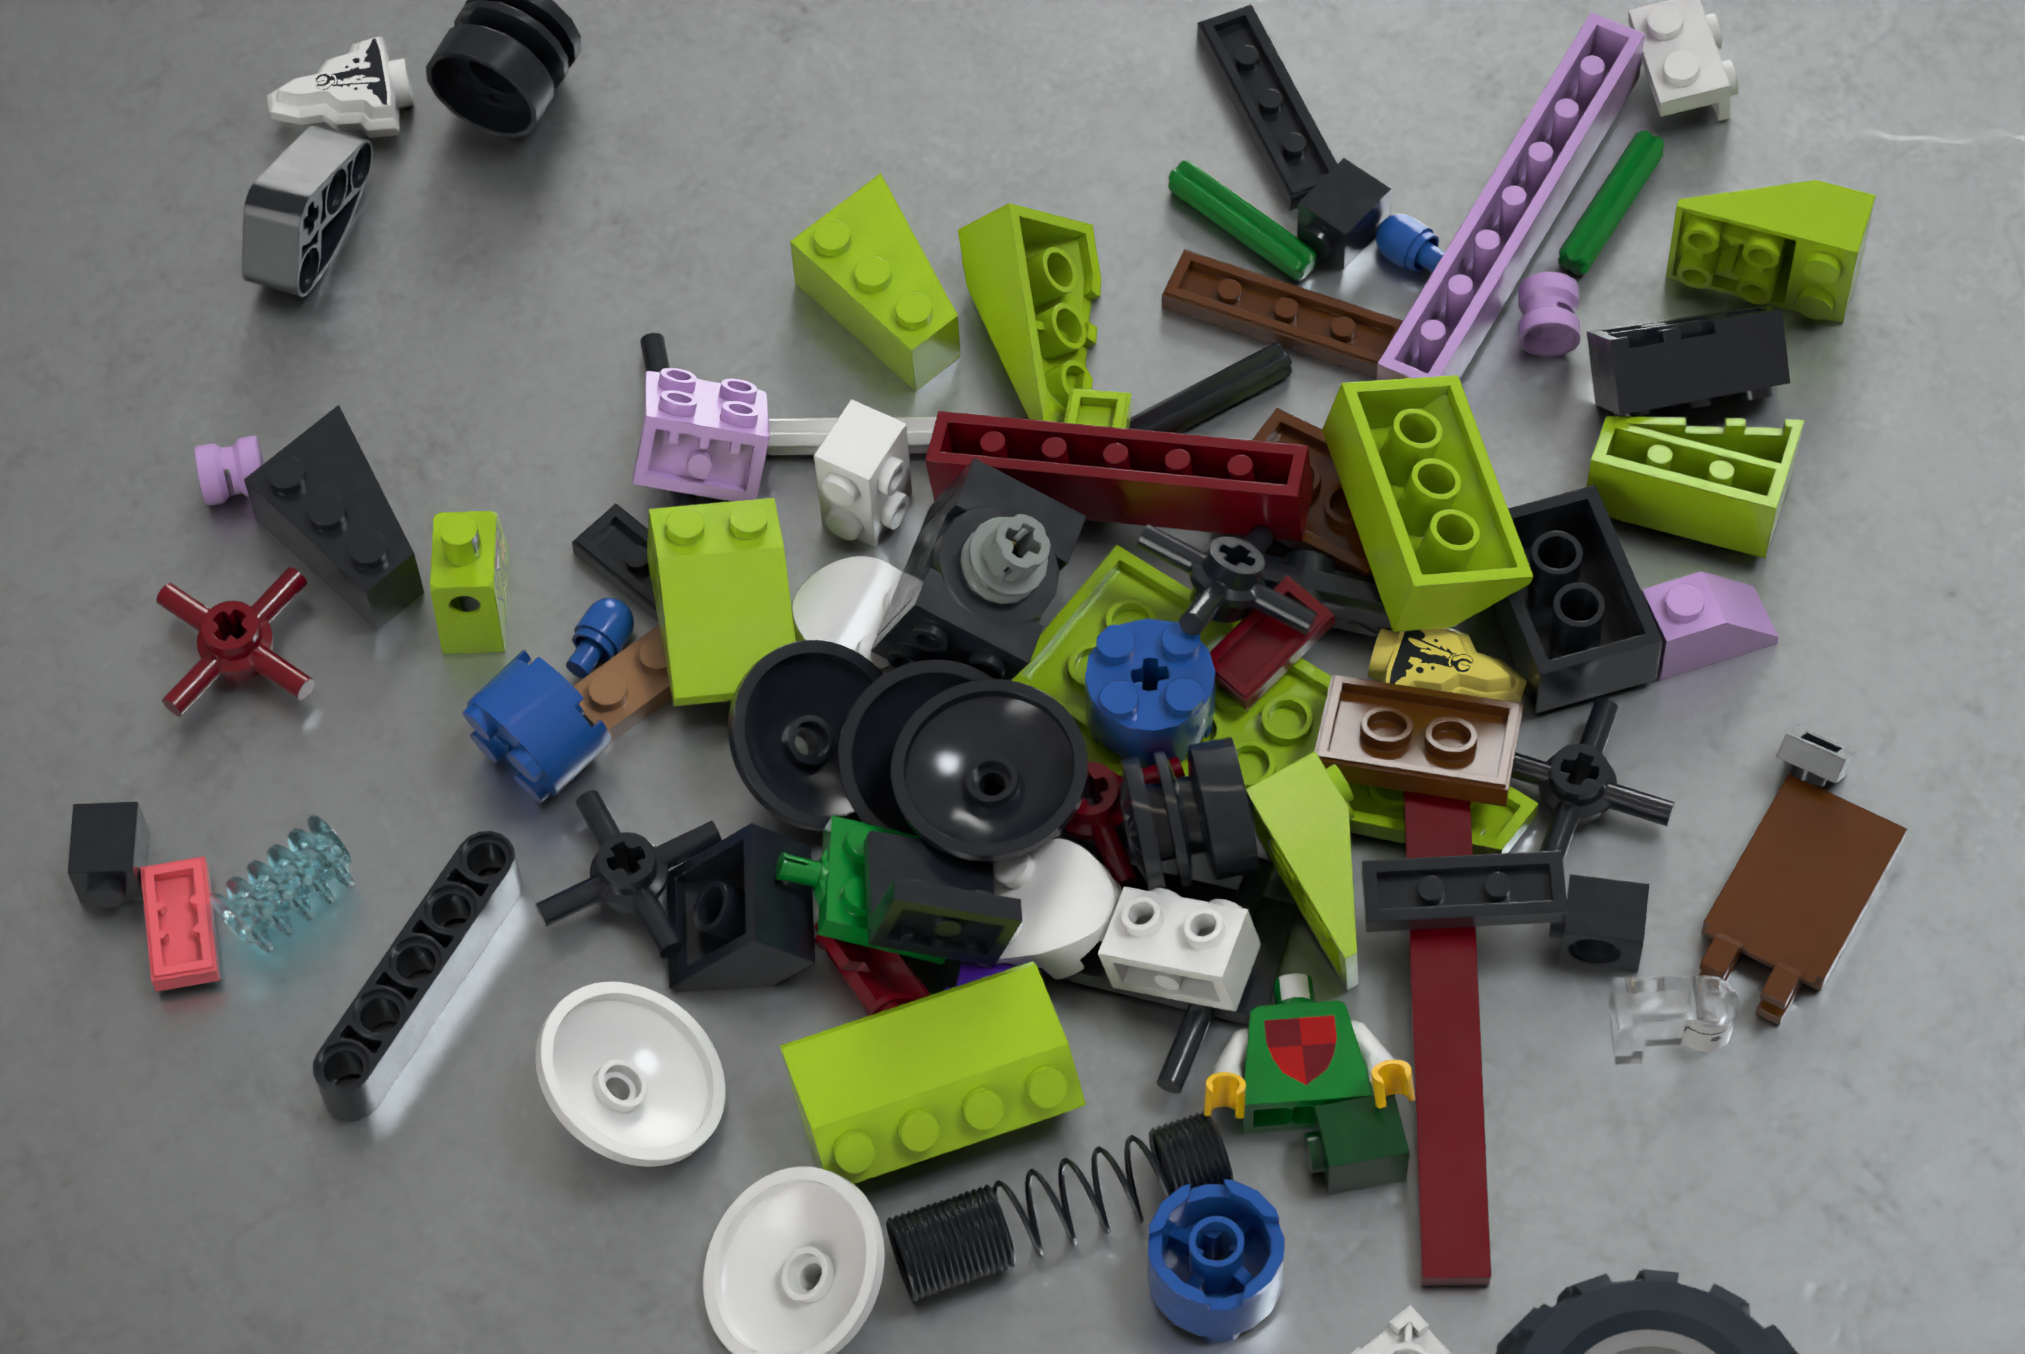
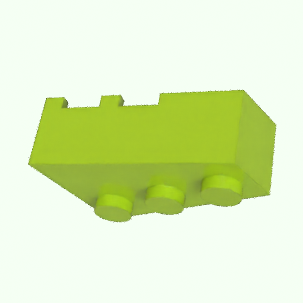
[790,173,961,392]
[1586,416,1804,559]

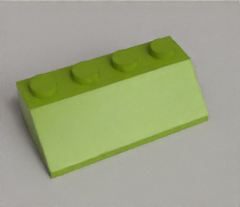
[1322,375,1533,632]
[779,961,1086,1184]

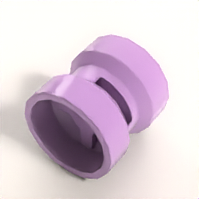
[1518,272,1580,357]
[195,435,264,506]

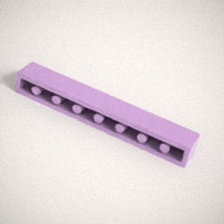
[1376,12,1645,380]

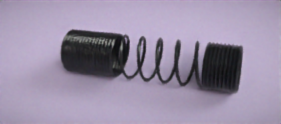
[886,1110,1234,1301]

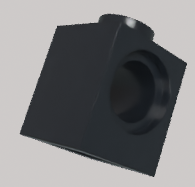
[1549,874,1649,972]

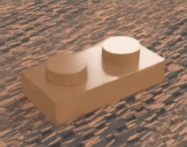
[573,625,672,742]

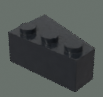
[1587,305,1790,417]
[244,405,424,631]

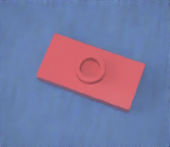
[140,856,221,992]

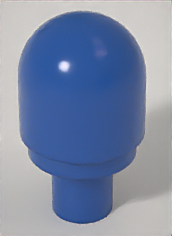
[1376,214,1445,273]
[566,598,634,679]

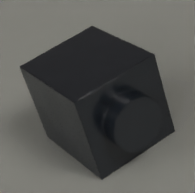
[1297,158,1391,270]
[68,802,150,908]

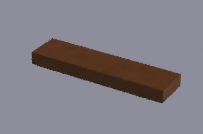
[1162,249,1403,378]

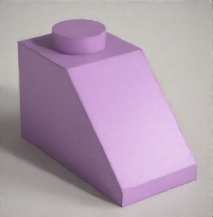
[1642,571,1779,680]

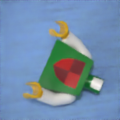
[1204,973,1415,1134]

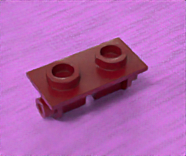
[814,921,930,1016]

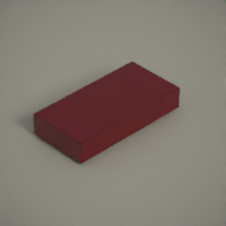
[1210,575,1335,711]

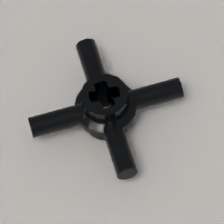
[1137,524,1318,636]
[1511,698,1675,862]
[535,790,722,958]

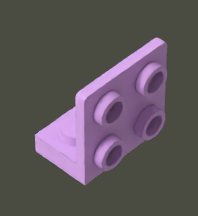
[633,368,770,501]

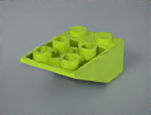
[1665,180,1876,324]

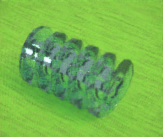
[209,814,355,954]

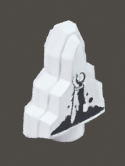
[267,36,414,138]

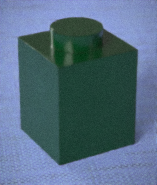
[1303,1094,1410,1195]

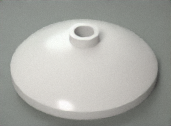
[535,982,726,1167]
[703,1166,885,1354]

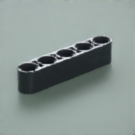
[313,831,522,1121]

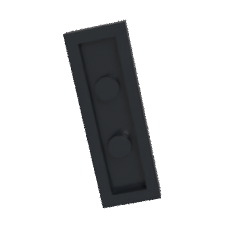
[1361,850,1568,932]

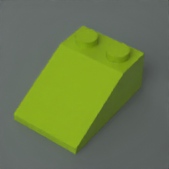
[647,498,796,706]
[1246,751,1359,991]

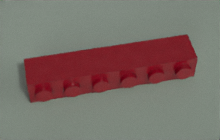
[925,411,1313,541]

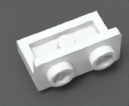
[1628,0,1739,121]

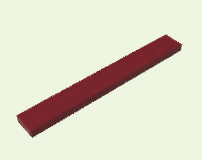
[1403,791,1491,1286]

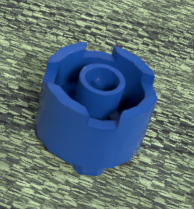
[1085,619,1215,768]
[462,650,612,804]
[1148,1179,1285,1342]

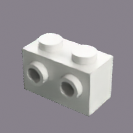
[814,399,912,548]
[1098,887,1261,1012]

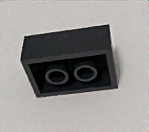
[1491,485,1663,713]

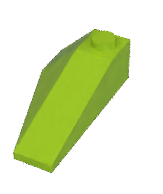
[958,203,1102,422]

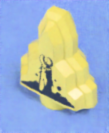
[1368,627,1527,703]

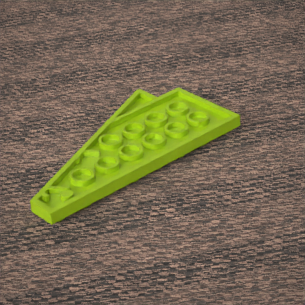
[1011,545,1539,855]

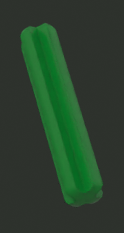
[1558,130,1665,275]
[1168,160,1317,281]

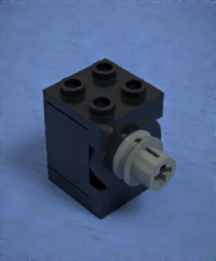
[871,458,1086,680]

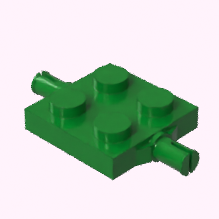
[775,815,946,965]

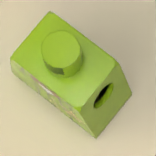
[430,511,509,654]

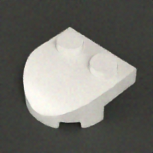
[791,556,903,674]
[974,839,1122,980]

